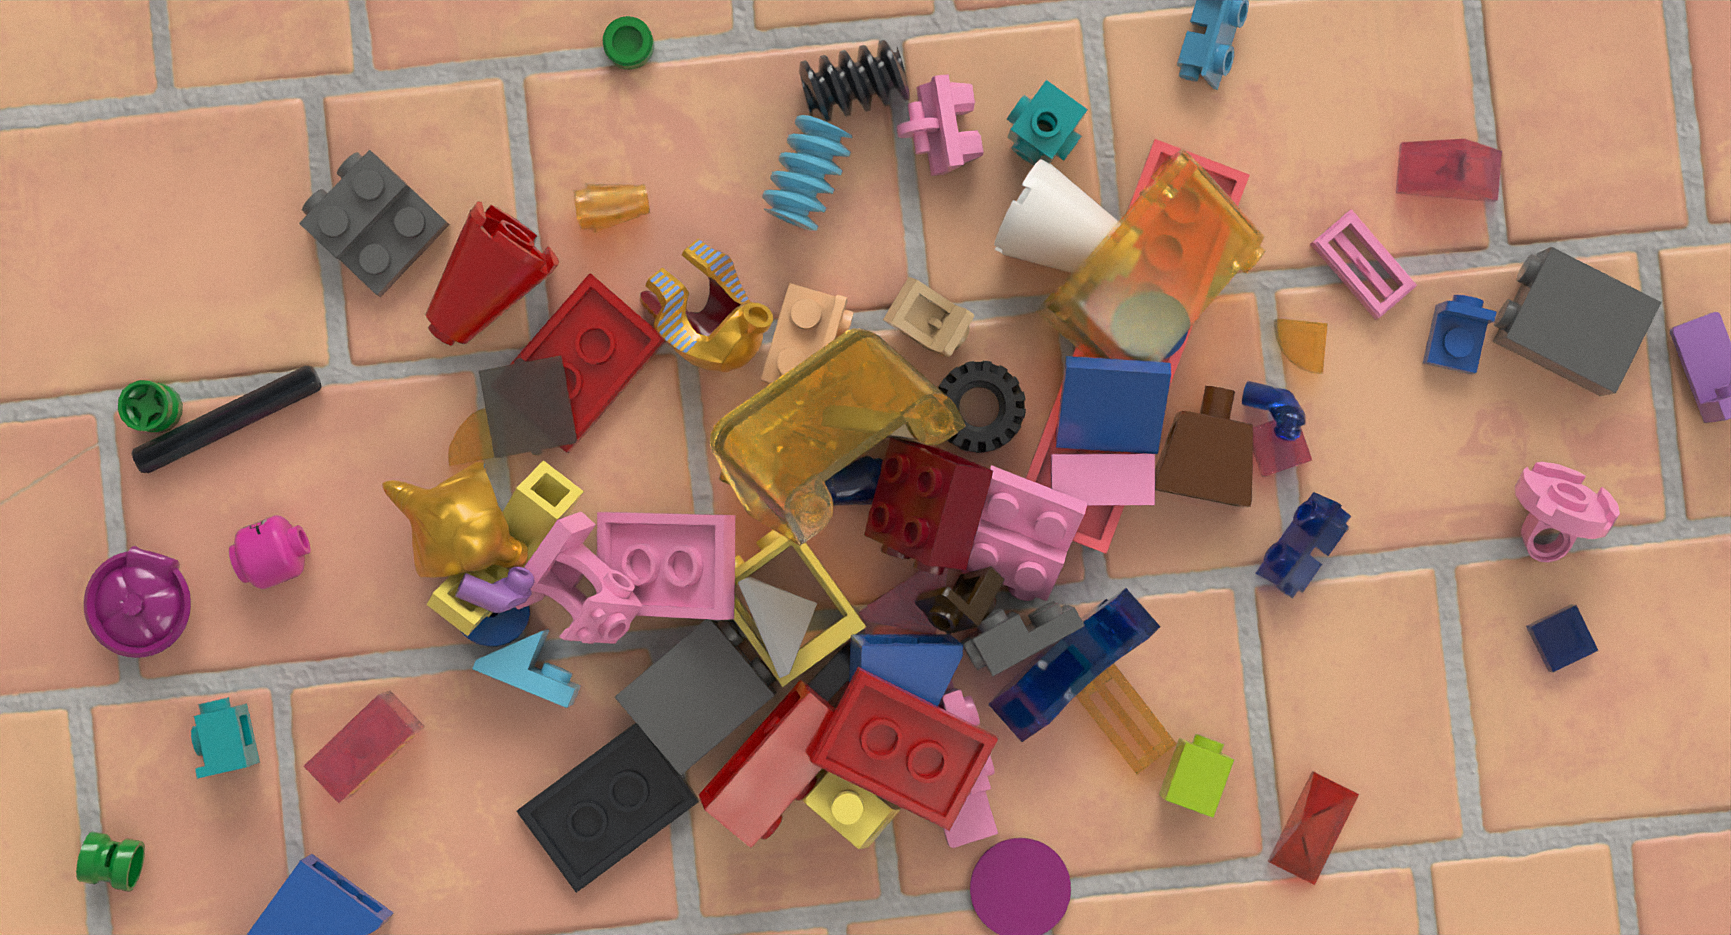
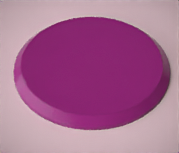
[970,838,1071,935]

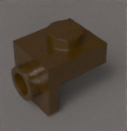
[914,566,1005,634]

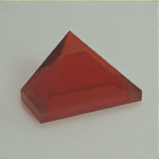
[1268,771,1359,885]

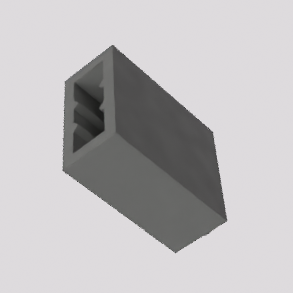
[1493,247,1662,396]
[615,619,777,775]

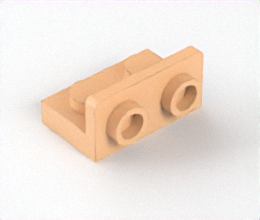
[761,283,854,398]

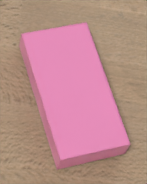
[1051,454,1155,505]

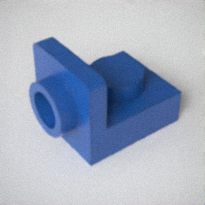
[1423,295,1497,375]

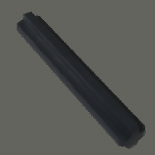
[131,366,322,473]

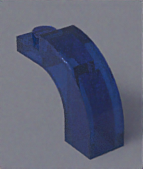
[988,588,1161,742]

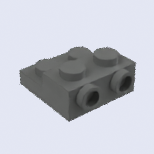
[299,150,450,297]
[961,601,1085,676]

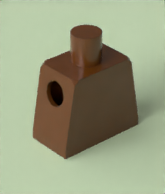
[1155,386,1253,508]

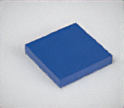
[1056,356,1171,454]

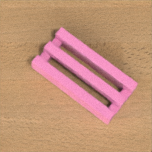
[1310,209,1417,320]

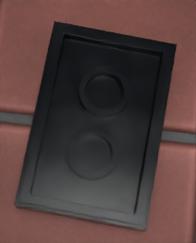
[516,723,700,893]

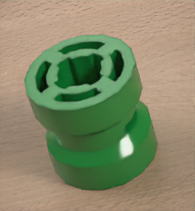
[118,380,183,433]
[76,831,145,892]

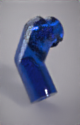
[1242,381,1306,441]

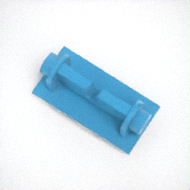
[1177,0,1249,90]

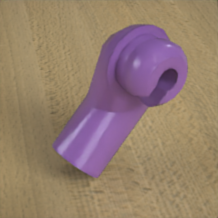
[455,567,535,613]

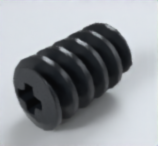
[799,40,910,122]

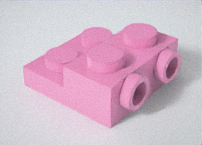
[961,465,1087,601]

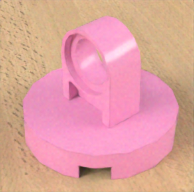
[1515,462,1620,562]

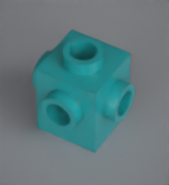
[1006,80,1088,165]

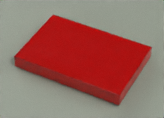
[490,273,666,453]
[810,667,998,831]

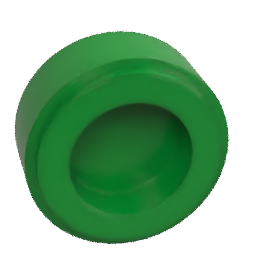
[603,16,654,70]

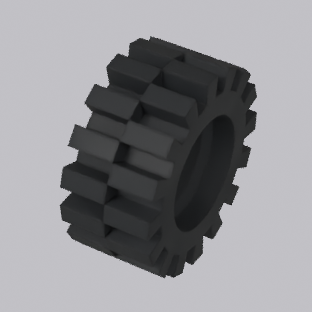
[933,360,1026,453]

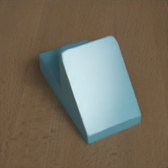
[472,629,581,708]

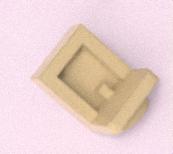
[883,277,974,357]

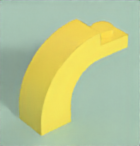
[426,460,584,636]

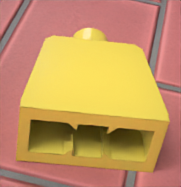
[802,769,901,849]

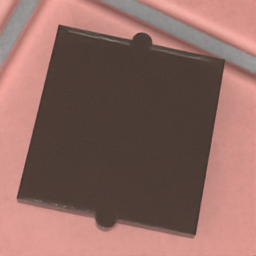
[479,355,578,459]

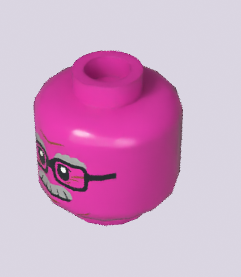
[229,515,311,589]

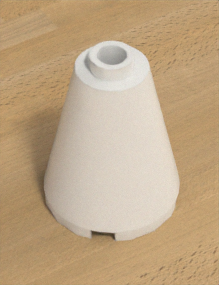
[994,159,1143,284]

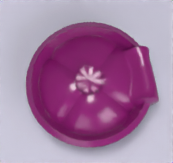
[84,546,191,658]

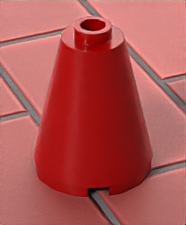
[425,201,559,346]

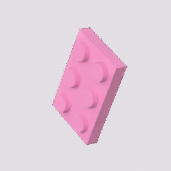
[596,512,736,620]

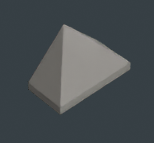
[738,577,817,678]

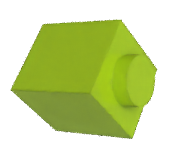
[1159,734,1234,818]

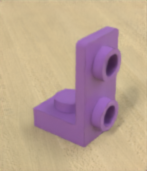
[1670,312,1731,423]

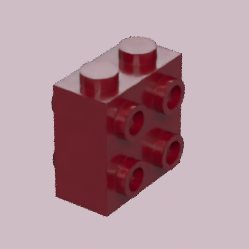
[864,437,994,575]

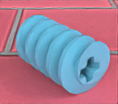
[762,115,853,231]

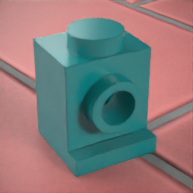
[191,697,260,779]

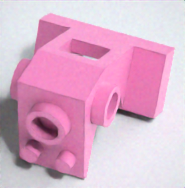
[516,512,643,644]

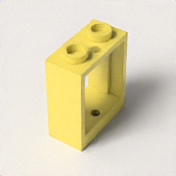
[734,525,866,687]

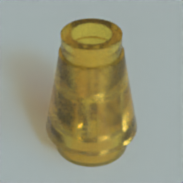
[573,183,650,233]

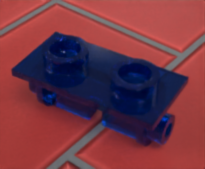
[1255,492,1351,599]

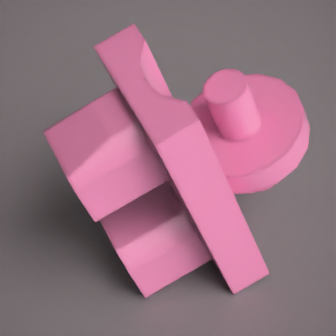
[896,74,984,176]

